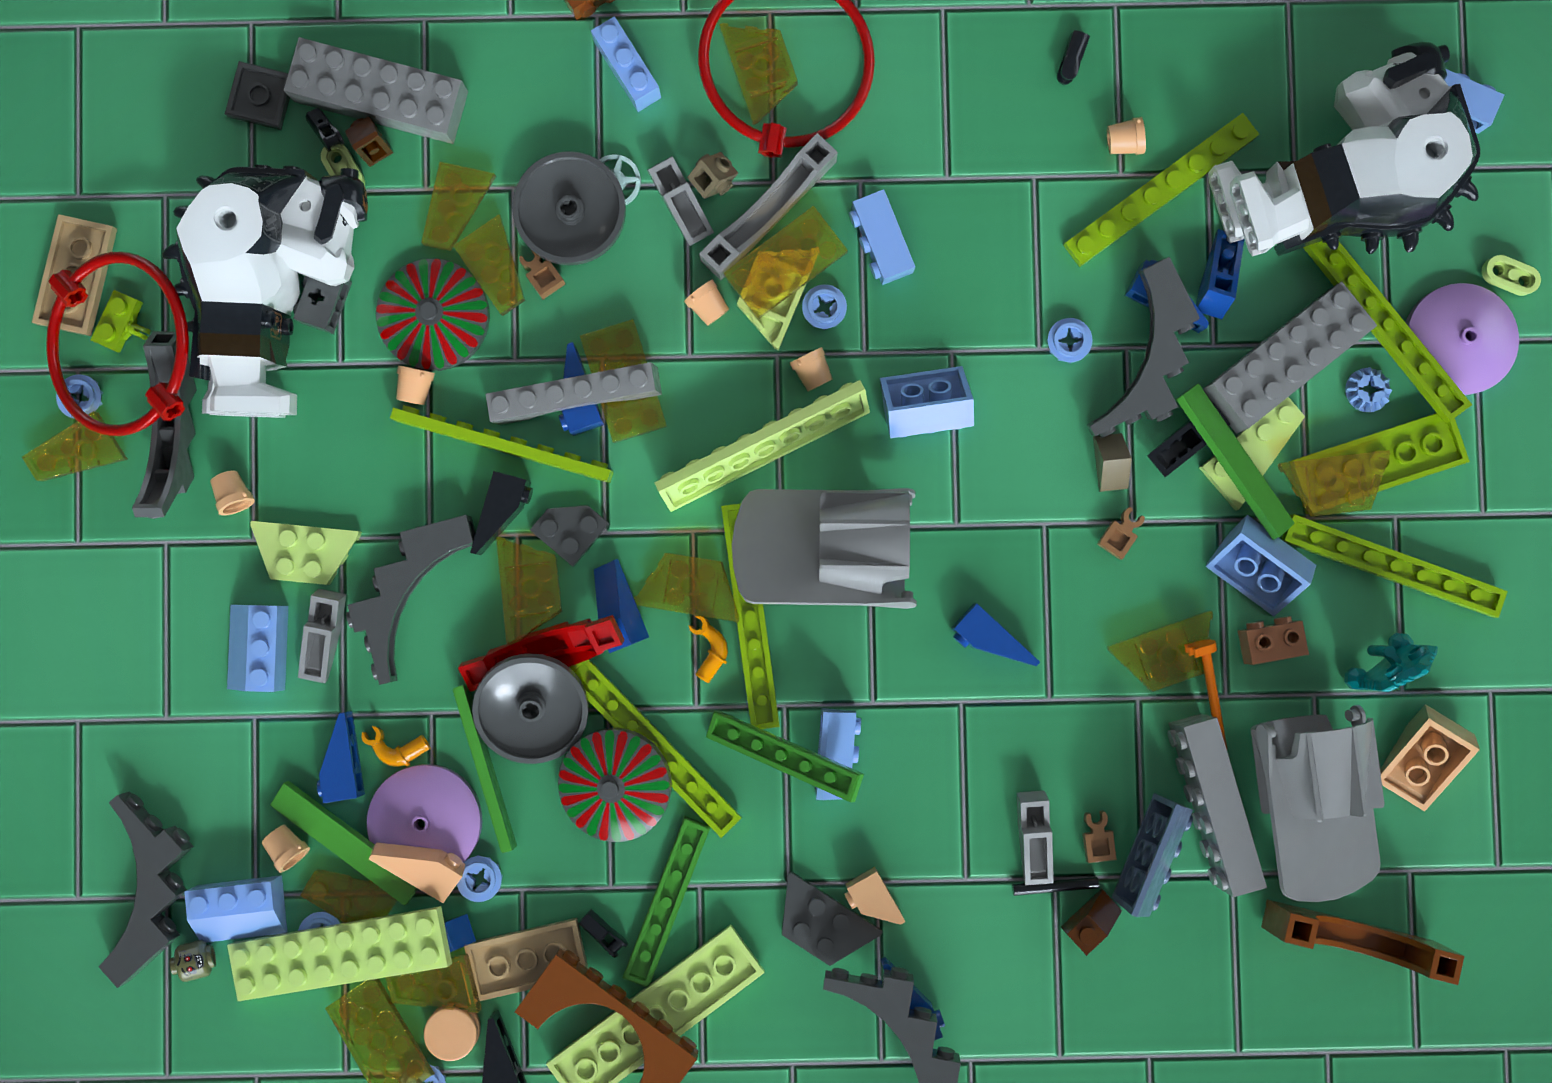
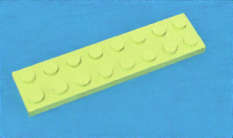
[654,380,870,512]
[227,906,452,1001]
[546,924,765,1083]

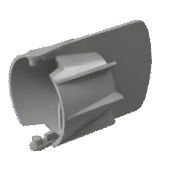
[732,488,917,609]
[1251,705,1385,902]

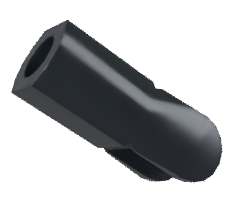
[1057,30,1090,85]
[306,108,345,152]
[578,909,628,958]

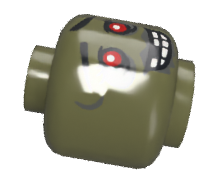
[169,940,216,982]

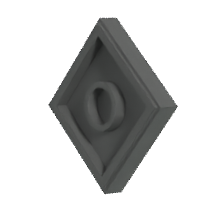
[225,61,290,130]

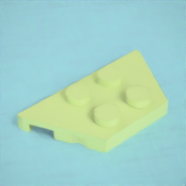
[737,248,820,351]
[250,521,361,585]

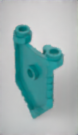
[1344,633,1438,692]

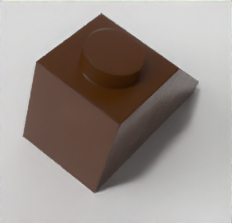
[345,116,393,167]
[1061,889,1122,956]

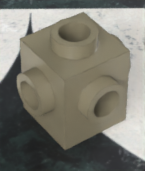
[687,152,738,199]

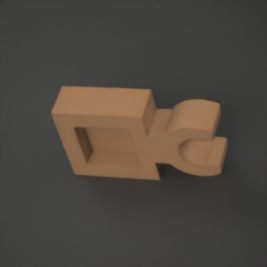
[519,250,565,300]
[1097,507,1145,560]
[1082,810,1117,863]

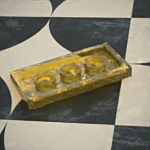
[723,206,848,320]
[580,319,667,443]
[325,978,435,1083]

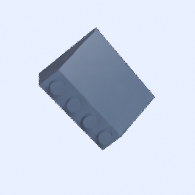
[1111,793,1193,917]

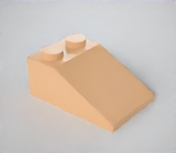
[1380,704,1480,811]

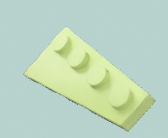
[1199,397,1305,511]

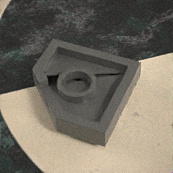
[530,505,610,567]

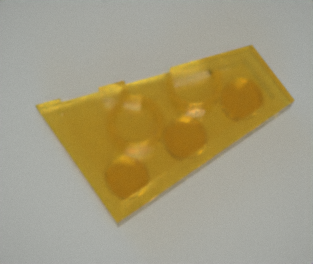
[421,162,496,251]
[453,214,525,316]
[22,411,128,481]
[300,869,397,923]
[386,953,482,1013]

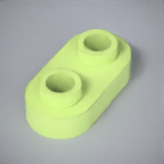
[321,144,365,186]
[1482,255,1541,296]

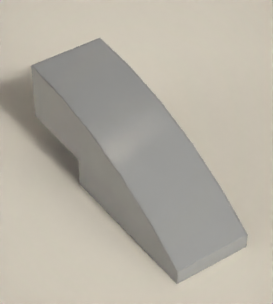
[647,156,714,246]
[298,589,346,683]
[1017,790,1054,885]

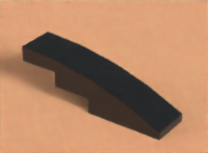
[1147,402,1231,477]

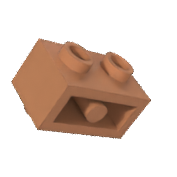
[1238,616,1309,665]

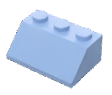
[880,366,974,438]
[1205,515,1316,616]
[227,605,288,692]
[815,708,861,800]
[184,875,288,942]

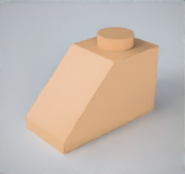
[844,867,905,925]

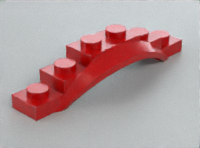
[458,615,624,692]

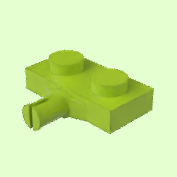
[90,290,150,353]

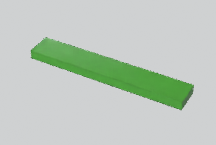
[1176,383,1295,540]
[453,684,517,853]
[706,711,864,802]
[270,781,418,906]
[622,816,710,988]

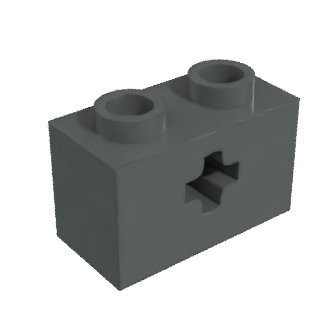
[293,276,352,335]

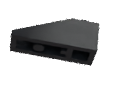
[470,471,533,555]
[482,1010,527,1083]

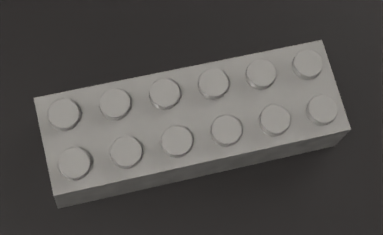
[284,37,468,144]
[1203,281,1377,434]
[1167,714,1267,897]

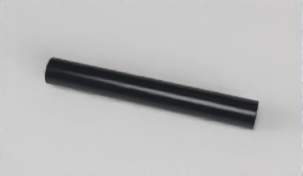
[1012,877,1099,896]

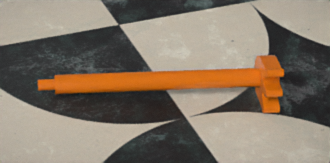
[1184,639,1228,750]

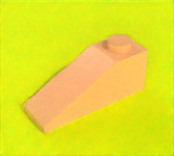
[369,842,466,903]

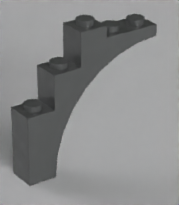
[1087,257,1200,438]
[132,331,197,519]
[346,515,476,685]
[99,791,194,988]
[823,967,961,1083]

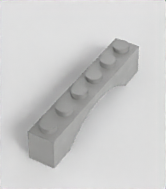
[699,133,838,281]
[486,362,662,425]

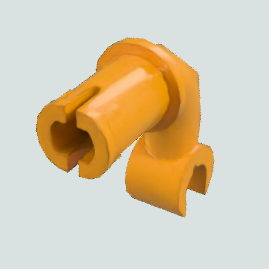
[688,616,728,683]
[361,726,431,767]

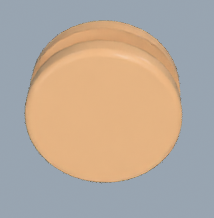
[424,1002,481,1061]

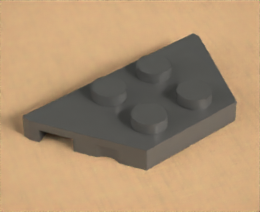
[782,871,883,966]

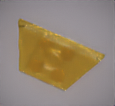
[719,23,798,125]
[1278,450,1390,517]
[496,537,562,645]
[634,553,739,622]
[1107,611,1213,692]

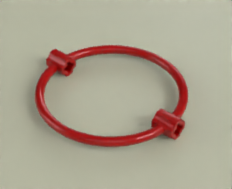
[698,0,875,158]
[46,251,189,436]

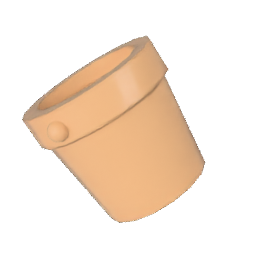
[1107,117,1146,155]
[684,279,729,326]
[790,347,833,391]
[396,365,435,405]
[210,470,255,515]
[261,825,310,873]

